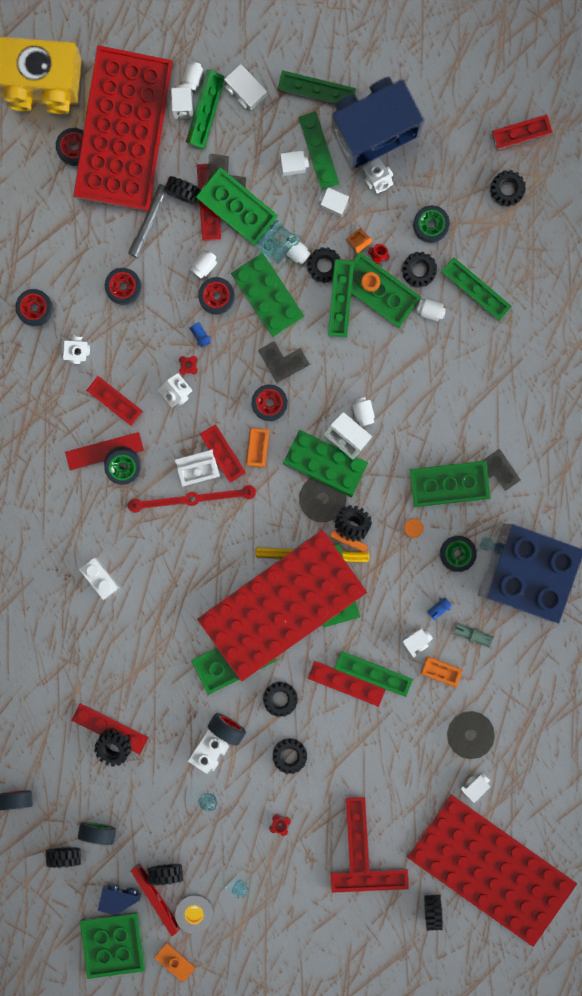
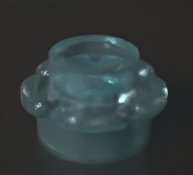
[198,793,217,811]
[231,880,249,899]

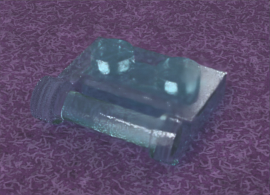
[255,220,300,264]

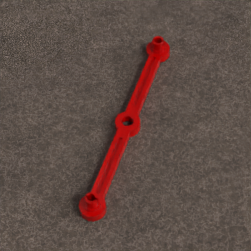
[128,485,256,513]

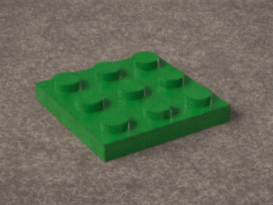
[80,912,145,979]

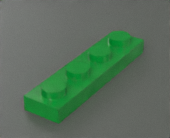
[185,70,225,149]
[278,70,356,104]
[298,111,339,190]
[441,257,512,321]
[328,259,354,337]
[334,651,413,697]

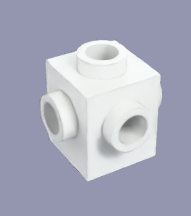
[363,158,393,194]
[60,335,90,364]
[157,373,193,408]

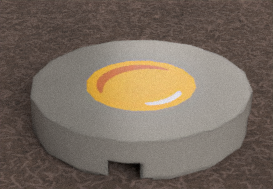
[175,894,214,934]

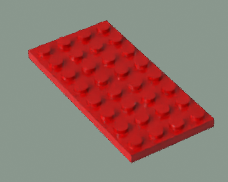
[73,45,173,211]
[197,529,368,682]
[407,794,577,947]

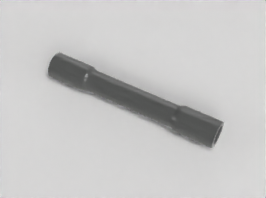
[128,184,167,258]

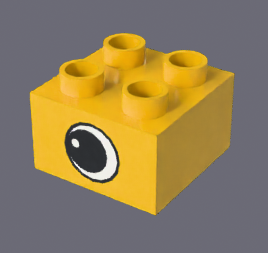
[0,37,83,114]

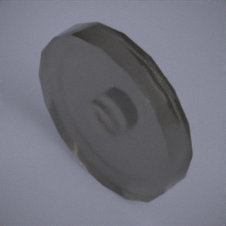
[299,478,346,522]
[447,711,495,759]

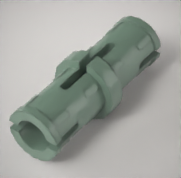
[453,623,494,648]

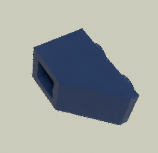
[97,883,142,915]

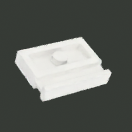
[175,449,220,487]

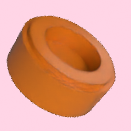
[361,272,380,292]
[404,519,423,538]

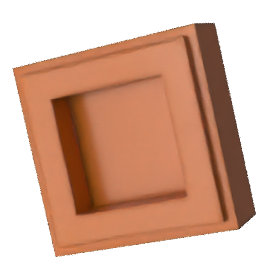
[346,228,373,253]

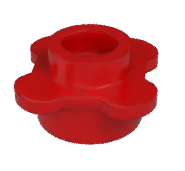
[368,244,390,264]
[179,356,198,375]
[269,814,291,836]

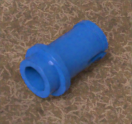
[189,322,211,348]
[427,597,452,621]

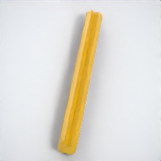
[255,547,369,563]

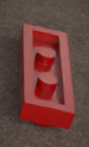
[492,114,553,150]
[86,376,143,427]
[200,424,246,483]

